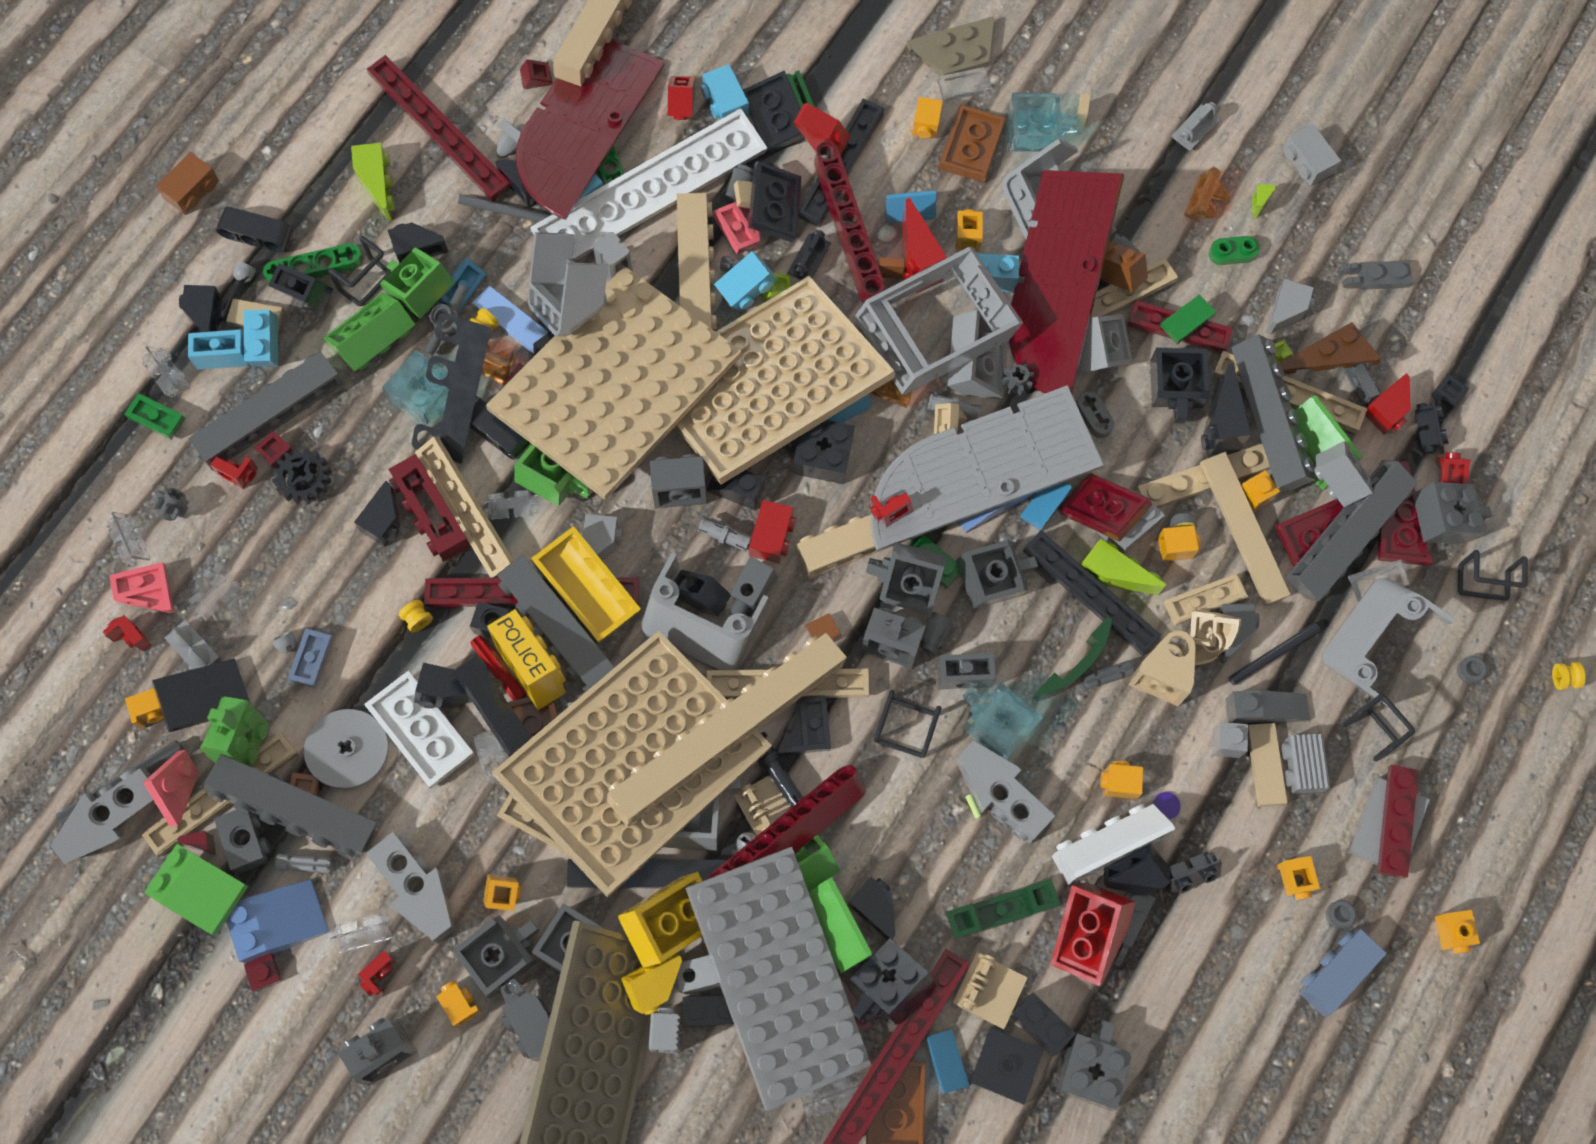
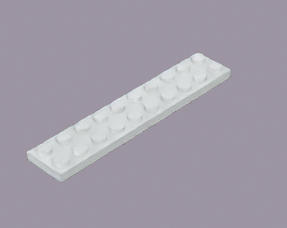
[530,108,767,262]

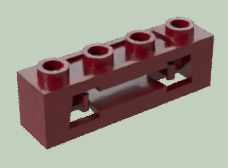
[388,454,471,562]

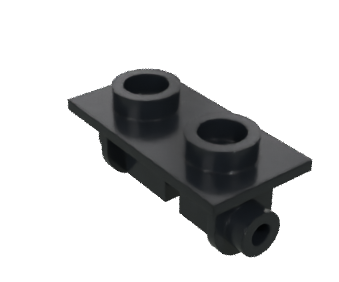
[787,230,832,280]
[1414,398,1449,454]
[1170,852,1222,896]

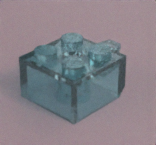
[1008,93,1079,152]
[382,350,449,426]
[963,682,1043,760]

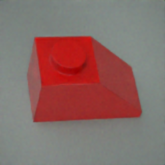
[668,76,695,120]
[794,103,851,155]
[1365,373,1411,435]

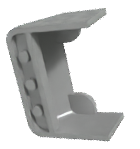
[1002,139,1116,239]
[528,232,608,336]
[642,552,768,670]
[1322,578,1456,708]

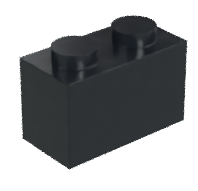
[1010,993,1076,1056]

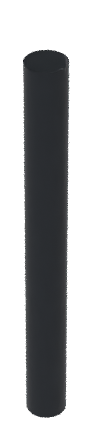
[1228,622,1320,686]

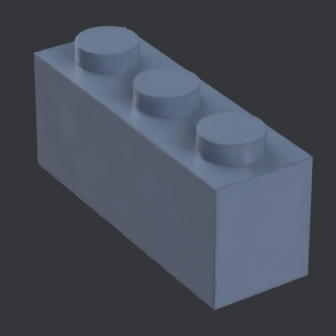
[1298,929,1387,1017]

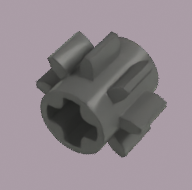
[1001,362,1034,396]
[153,488,189,521]

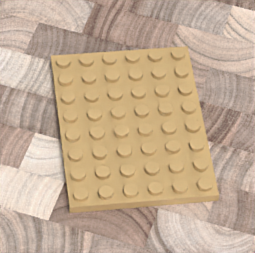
[486,266,742,500]
[675,276,895,484]
[492,630,772,898]

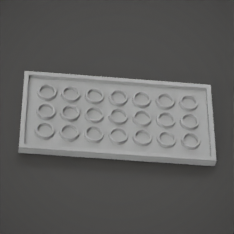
[686,847,871,1111]

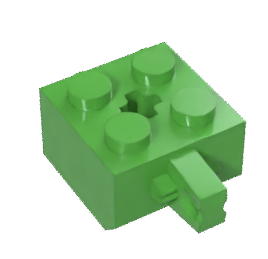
[380,247,456,318]
[514,444,593,507]
[200,696,269,767]

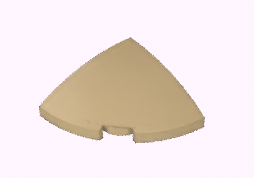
[1185,610,1241,665]

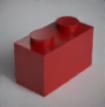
[749,500,797,564]

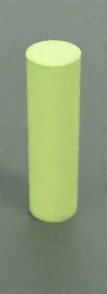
[966,794,982,819]

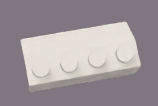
[1052,804,1175,886]

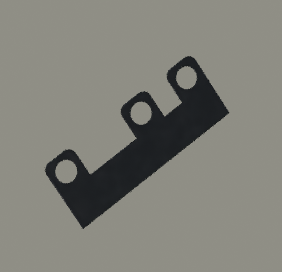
[412,313,491,463]

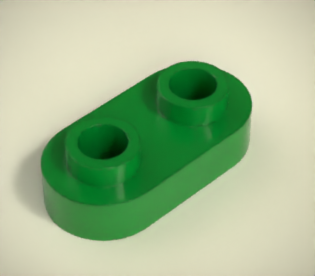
[1209,236,1260,265]

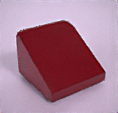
[520,59,552,89]
[177,831,216,855]

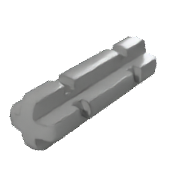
[275,854,332,873]

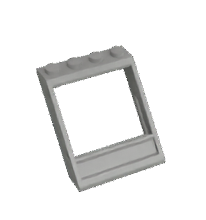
[854,247,1023,395]

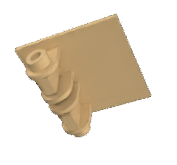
[734,775,798,836]
[953,952,1027,1030]

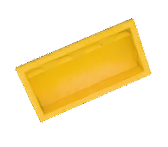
[531,526,641,645]

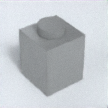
[1212,722,1248,758]

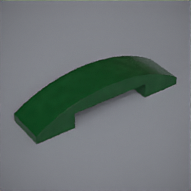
[1033,617,1112,701]
[946,879,1061,939]

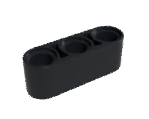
[215,207,293,253]
[469,396,530,460]

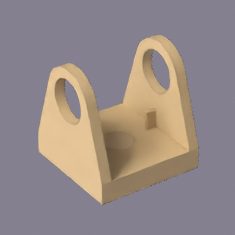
[1128,631,1196,706]

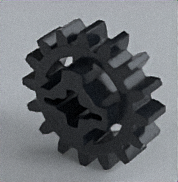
[272,448,332,505]

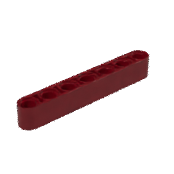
[814,141,885,303]
[708,765,866,879]

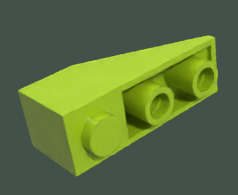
[351,143,395,221]
[1081,538,1166,595]

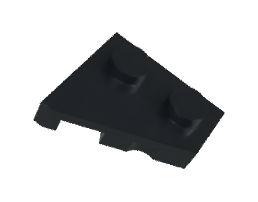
[778,695,831,755]

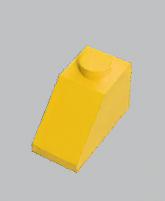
[621,954,682,1015]

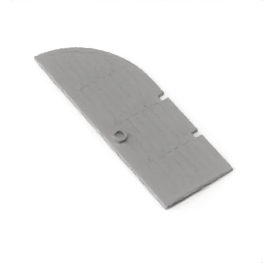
[871,385,1104,551]

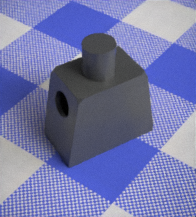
[728,556,778,615]

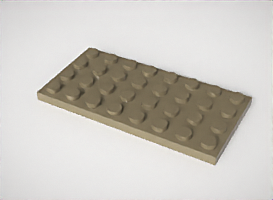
[520,921,651,1144]

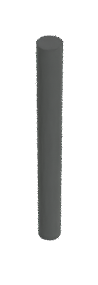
[458,194,551,222]

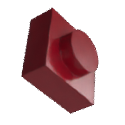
[254,431,293,468]
[244,954,282,992]

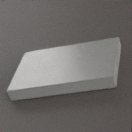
[1348,777,1430,866]

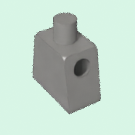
[672,955,721,995]

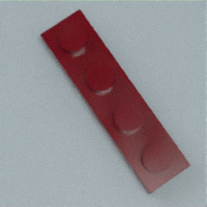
[1127,300,1233,353]
[1377,764,1419,879]

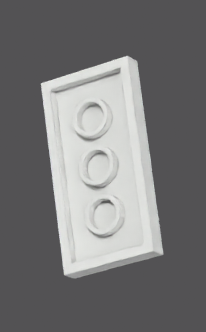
[364,671,475,789]

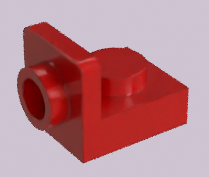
[1436,452,1470,484]
[210,457,258,489]
[869,492,913,527]
[103,615,152,652]
[357,951,396,997]

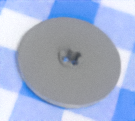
[304,709,388,789]

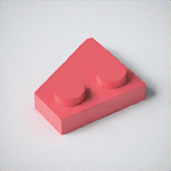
[713,202,760,255]
[109,562,174,613]
[143,750,199,826]

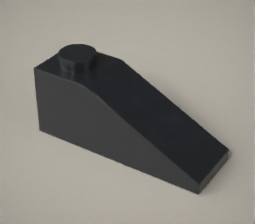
[414,662,504,709]

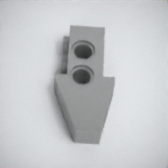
[956,740,1055,844]
[51,766,153,864]
[366,832,456,944]

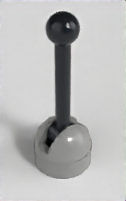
[218,261,256,320]

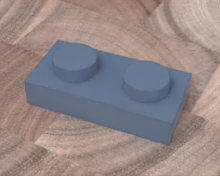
[287,629,333,688]

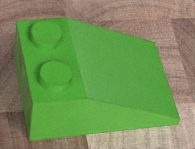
[144,844,248,937]

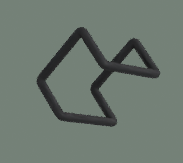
[328,236,391,306]
[1458,550,1528,601]
[874,690,941,758]
[1343,694,1415,761]

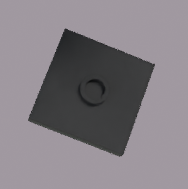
[969,1028,1044,1105]

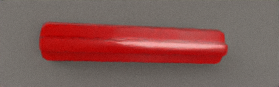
[470,635,526,701]

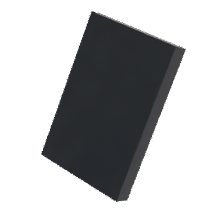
[743,70,804,155]
[748,161,802,243]
[152,658,250,733]

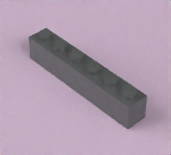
[1231,334,1316,492]
[188,351,343,471]
[1285,461,1418,601]
[497,555,615,692]
[204,754,376,859]

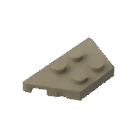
[906,16,994,80]

